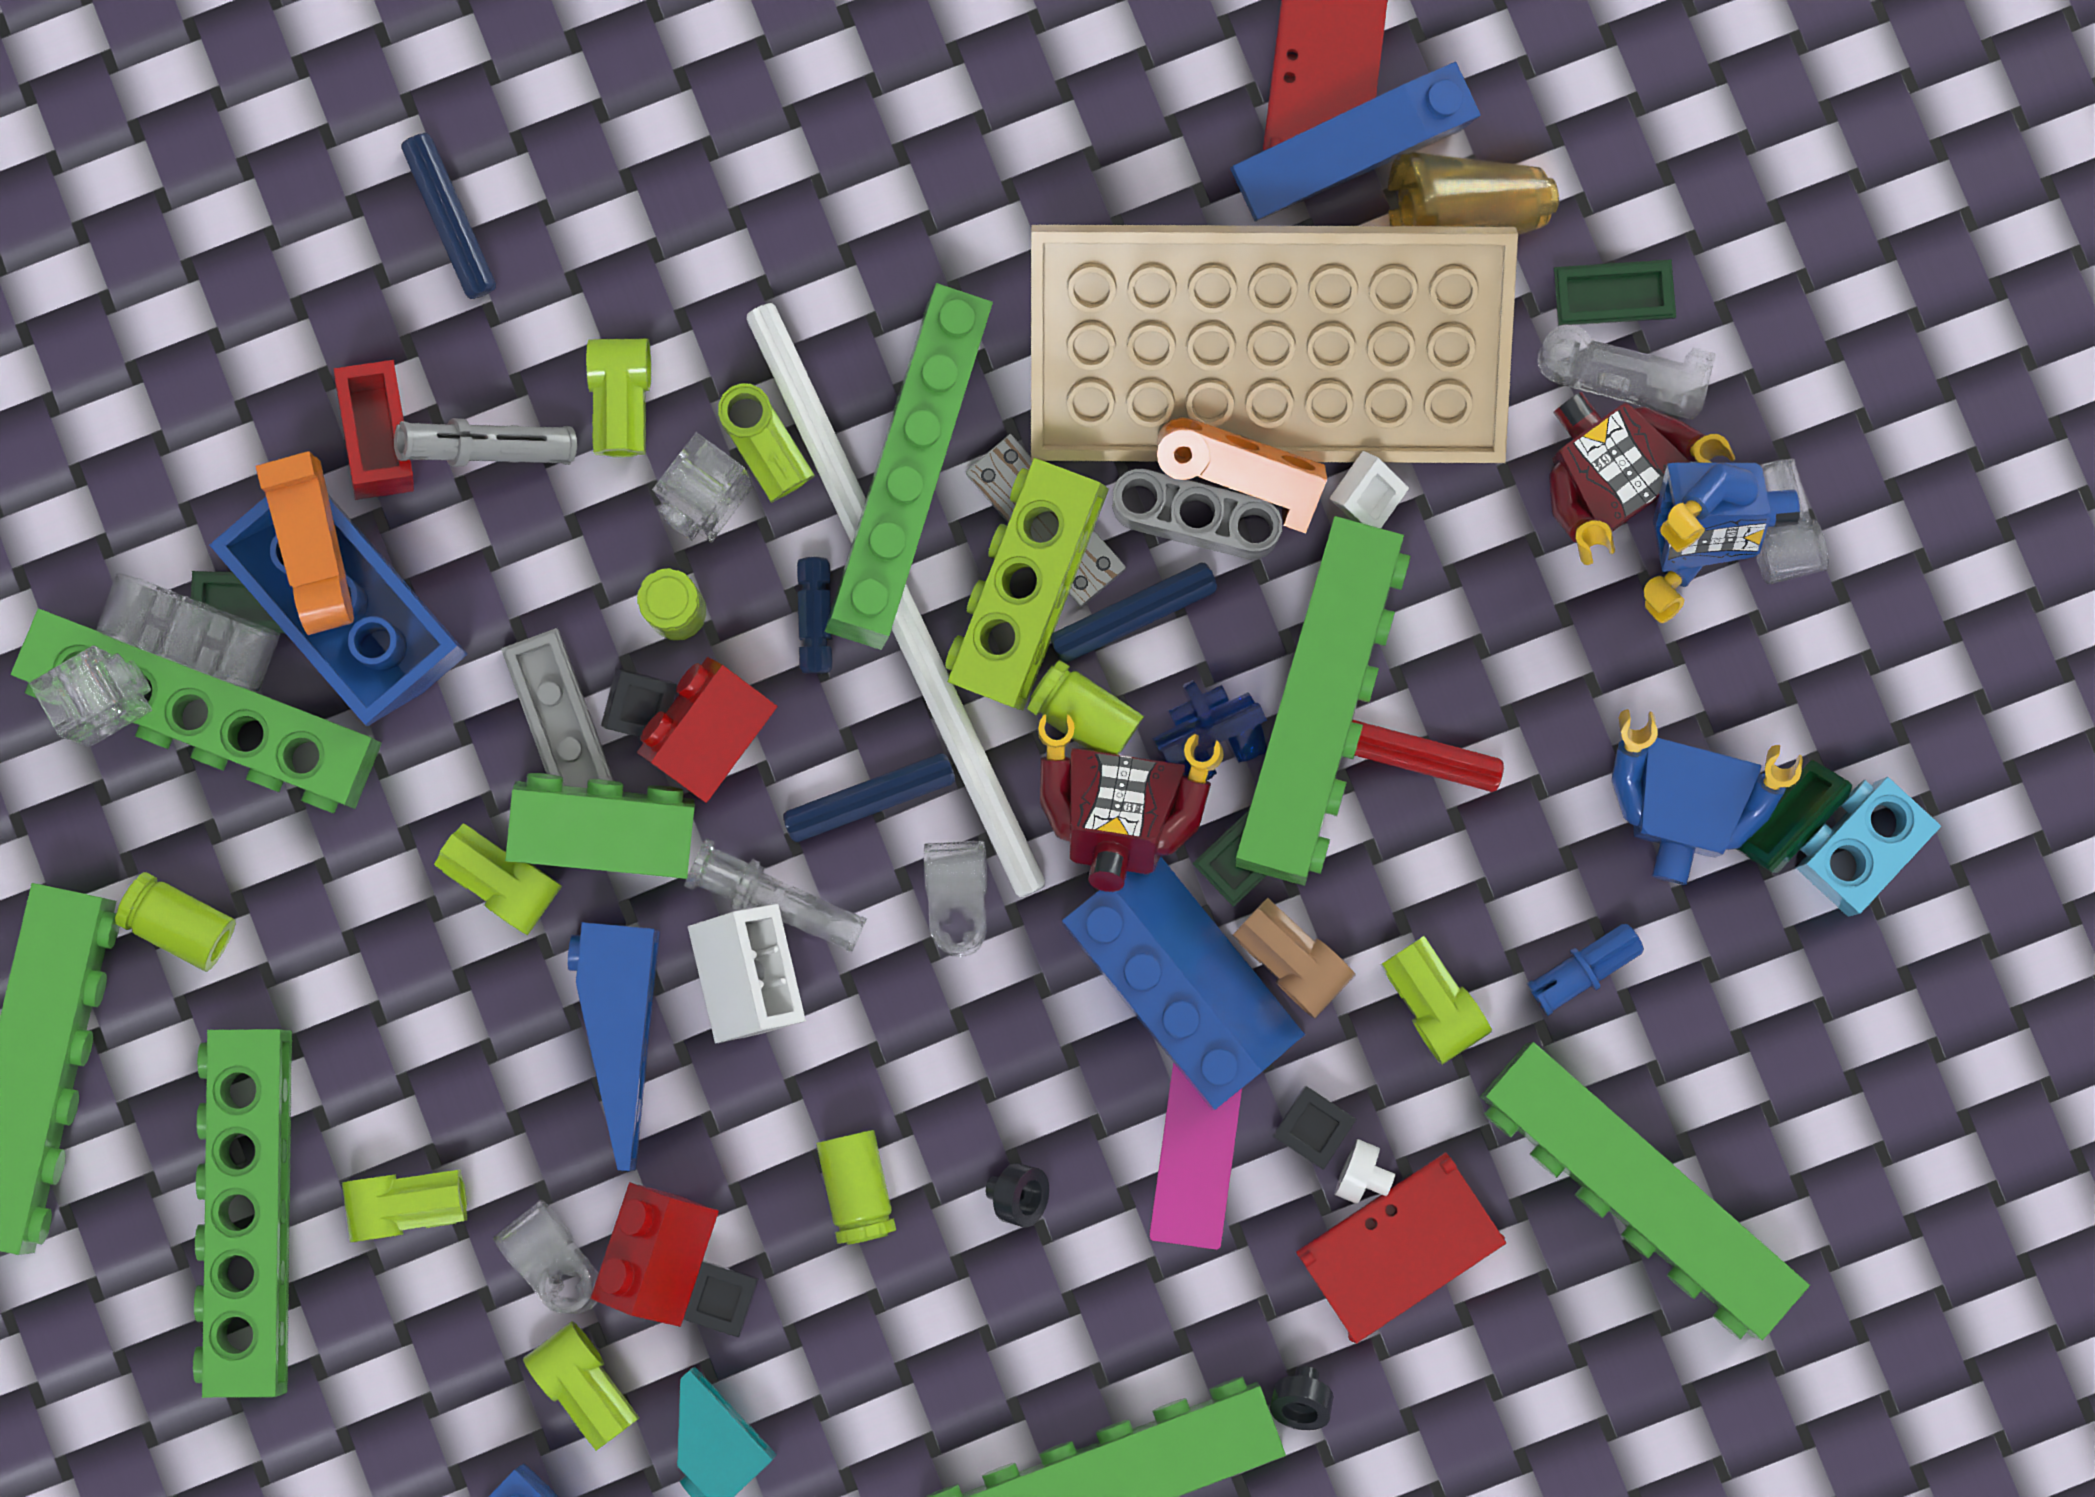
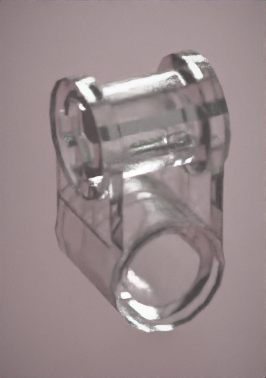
[924,840,987,957]
[493,1199,598,1314]

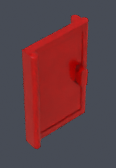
[1263,0,1388,151]
[1296,1152,1507,1344]

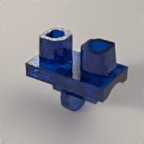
[1152,680,1267,781]

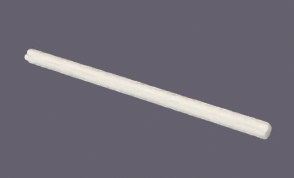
[747,303,1045,897]

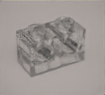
[652,432,754,543]
[29,645,152,748]

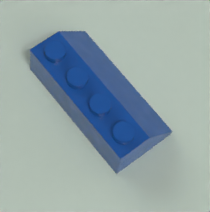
[209,494,468,726]
[1062,856,1305,1110]

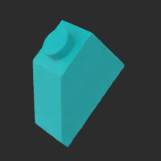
[677,1366,777,1497]

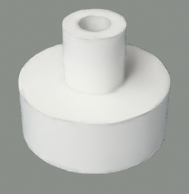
[1334,1139,1395,1204]

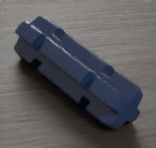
[797,557,832,674]

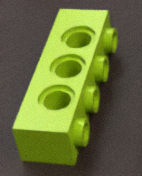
[945,458,1109,711]

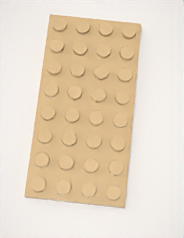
[1031,225,1518,463]

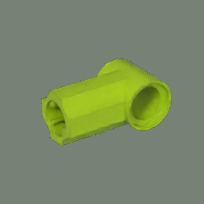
[586,339,651,457]
[718,384,815,503]
[434,823,562,936]
[1380,936,1492,1065]
[342,1169,468,1242]
[523,1321,639,1451]

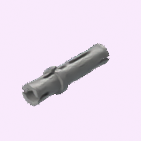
[394,418,577,467]

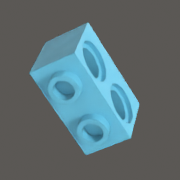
[1795,777,1941,917]

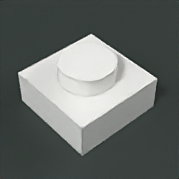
[1329,451,1409,528]

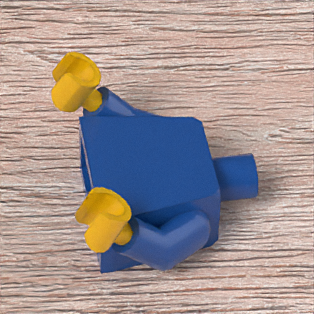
[1611,709,1803,885]

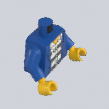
[1644,463,1800,623]

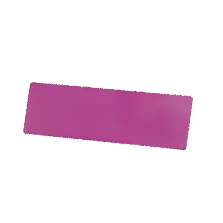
[1149,1063,1242,1250]

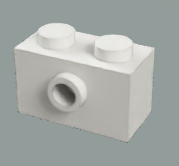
[688,904,806,1044]

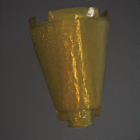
[1388,152,1559,236]

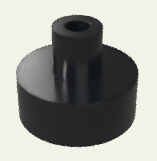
[985,1163,1049,1228]
[1270,1366,1334,1430]

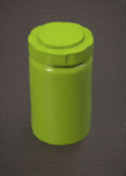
[637,568,706,641]
[1027,660,1144,755]
[115,872,236,972]
[816,1130,896,1245]

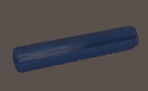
[401,133,496,299]
[1051,562,1217,663]
[783,753,955,842]

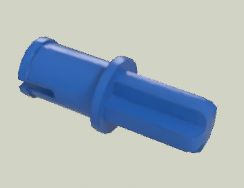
[1527,924,1644,1016]

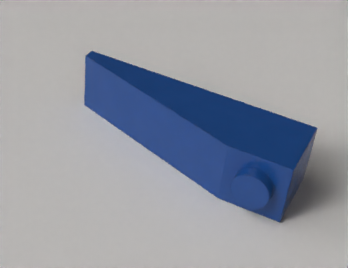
[1230,61,1481,222]
[568,922,660,1171]

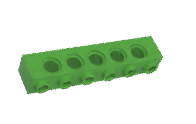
[10,608,382,814]
[193,1029,292,1398]

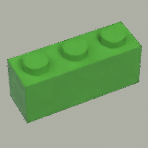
[505,773,695,879]

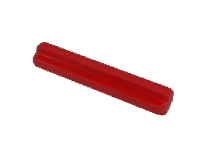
[1352,720,1504,792]

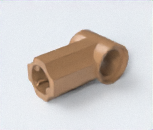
[1232,898,1356,1019]

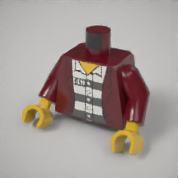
[1549,392,1735,565]
[1038,714,1224,892]

